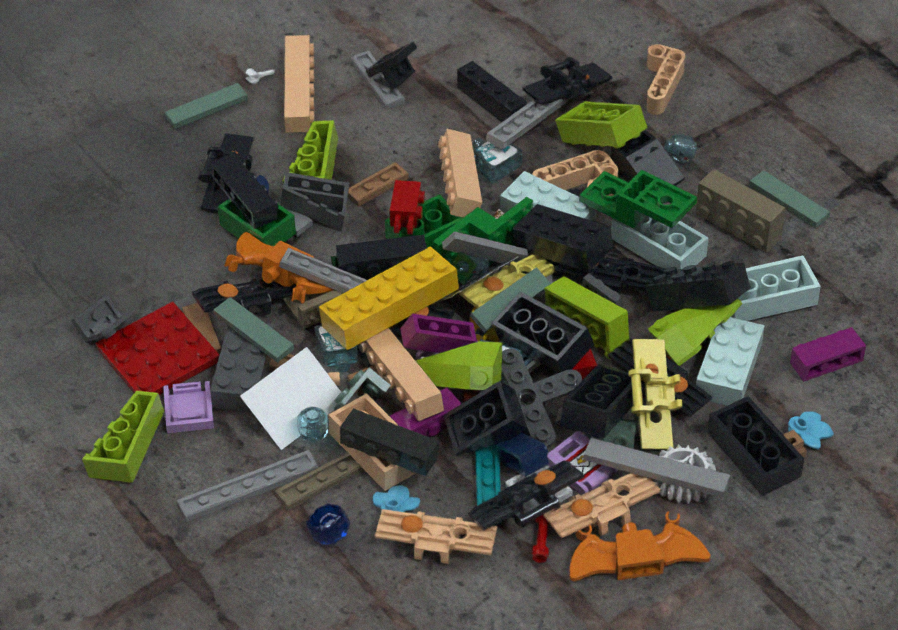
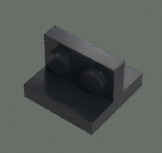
[365,41,417,89]

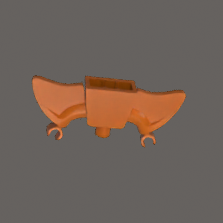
[224,232,334,304]
[570,512,711,581]

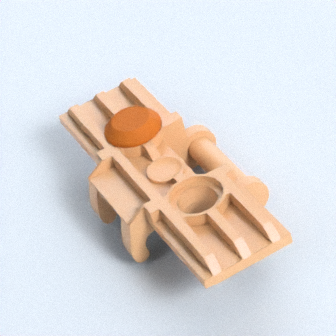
[544,473,661,538]
[375,509,497,564]

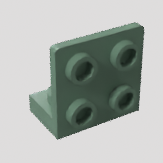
[333,367,391,411]

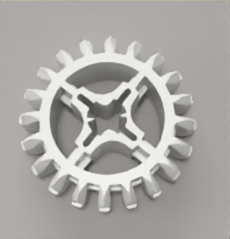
[651,444,716,504]

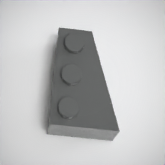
[280,172,350,232]

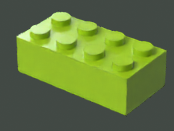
[555,102,647,148]

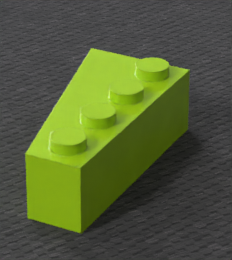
[282,120,338,185]
[544,276,629,360]
[82,391,164,483]

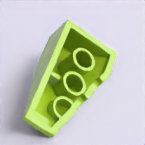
[648,298,742,366]
[415,341,502,390]

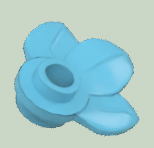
[788,411,834,449]
[373,485,420,512]

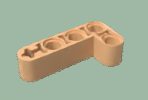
[646,44,685,115]
[532,150,618,190]

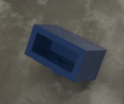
[496,433,549,476]

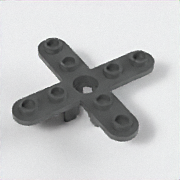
[502,349,582,448]

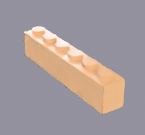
[284,35,314,133]
[438,129,482,218]
[358,328,444,421]

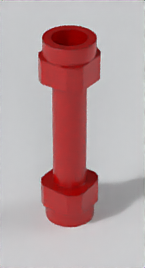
[532,514,550,563]

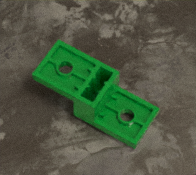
[579,170,697,229]
[433,196,533,266]

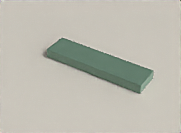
[165,83,248,129]
[749,170,830,228]
[470,267,551,333]
[214,297,294,363]

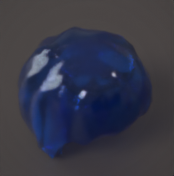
[306,503,350,545]

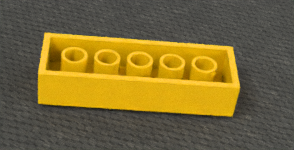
[319,246,459,350]

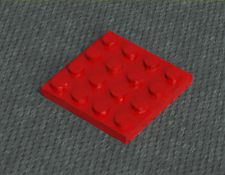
[96,301,220,395]

